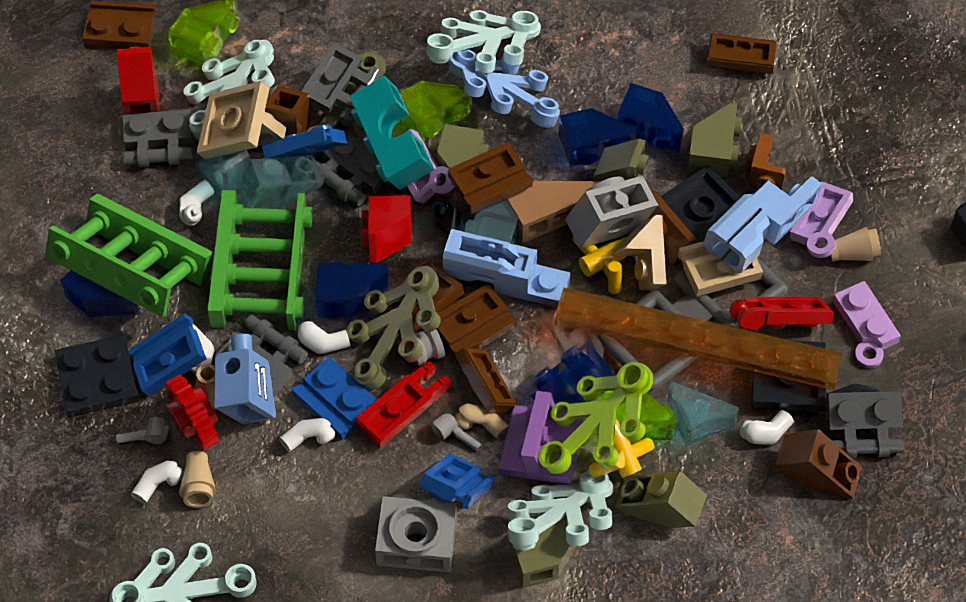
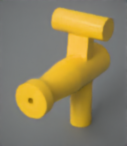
[572,232,632,294]
[589,418,654,478]

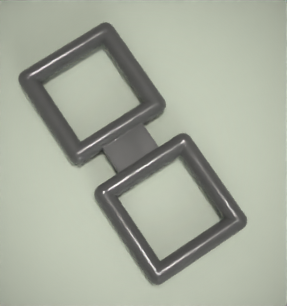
[596,257,787,392]

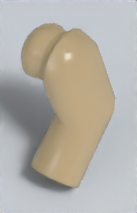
[454,404,509,440]

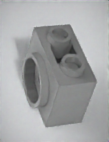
[565,176,658,248]
[375,494,457,573]

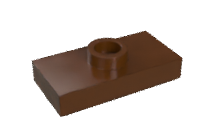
[707,33,777,74]
[648,191,697,265]
[455,348,517,414]

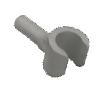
[432,414,482,451]
[116,417,169,445]

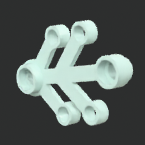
[426,10,541,73]
[183,40,275,141]
[508,471,613,551]
[110,543,256,602]

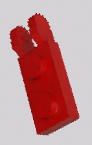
[729,297,834,330]
[355,361,452,448]

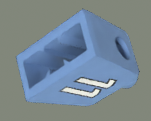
[215,334,276,424]

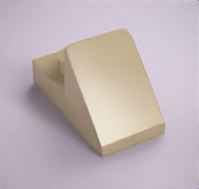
[613,215,666,291]

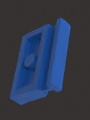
[262,125,347,162]
[129,313,207,396]
[292,356,378,440]
[419,453,496,509]

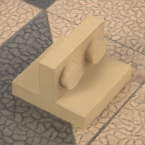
[197,81,286,159]

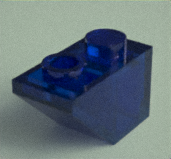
[616,83,684,153]
[558,108,636,167]
[315,261,390,318]
[60,270,145,317]
[531,341,615,404]

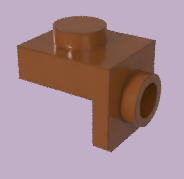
[746,133,786,190]

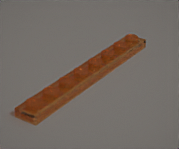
[554,287,843,390]

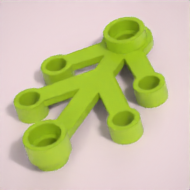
[538,362,653,474]

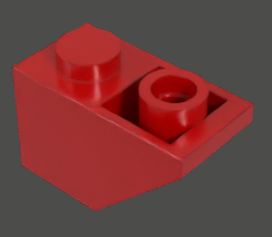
[117,47,160,114]
[362,195,412,263]

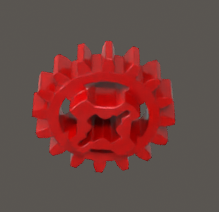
[164,374,219,451]

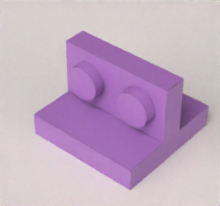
[498,391,586,485]

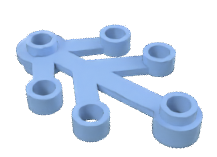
[448,49,560,128]

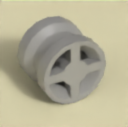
[409,329,445,367]

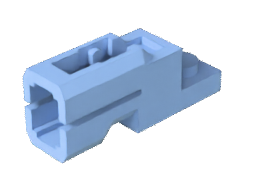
[704,176,822,273]
[443,229,570,308]

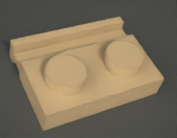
[677,241,763,297]

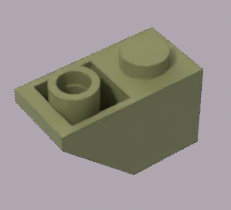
[687,103,742,178]
[437,124,490,205]
[594,139,649,181]
[615,471,707,528]
[510,516,584,589]

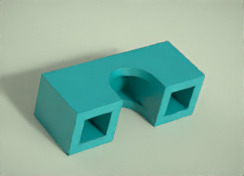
[350,76,435,190]

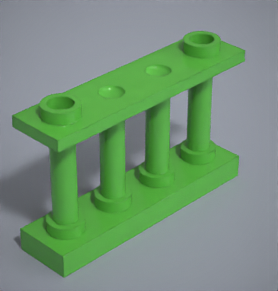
[208,190,312,331]
[45,193,214,318]

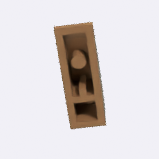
[504,181,601,243]

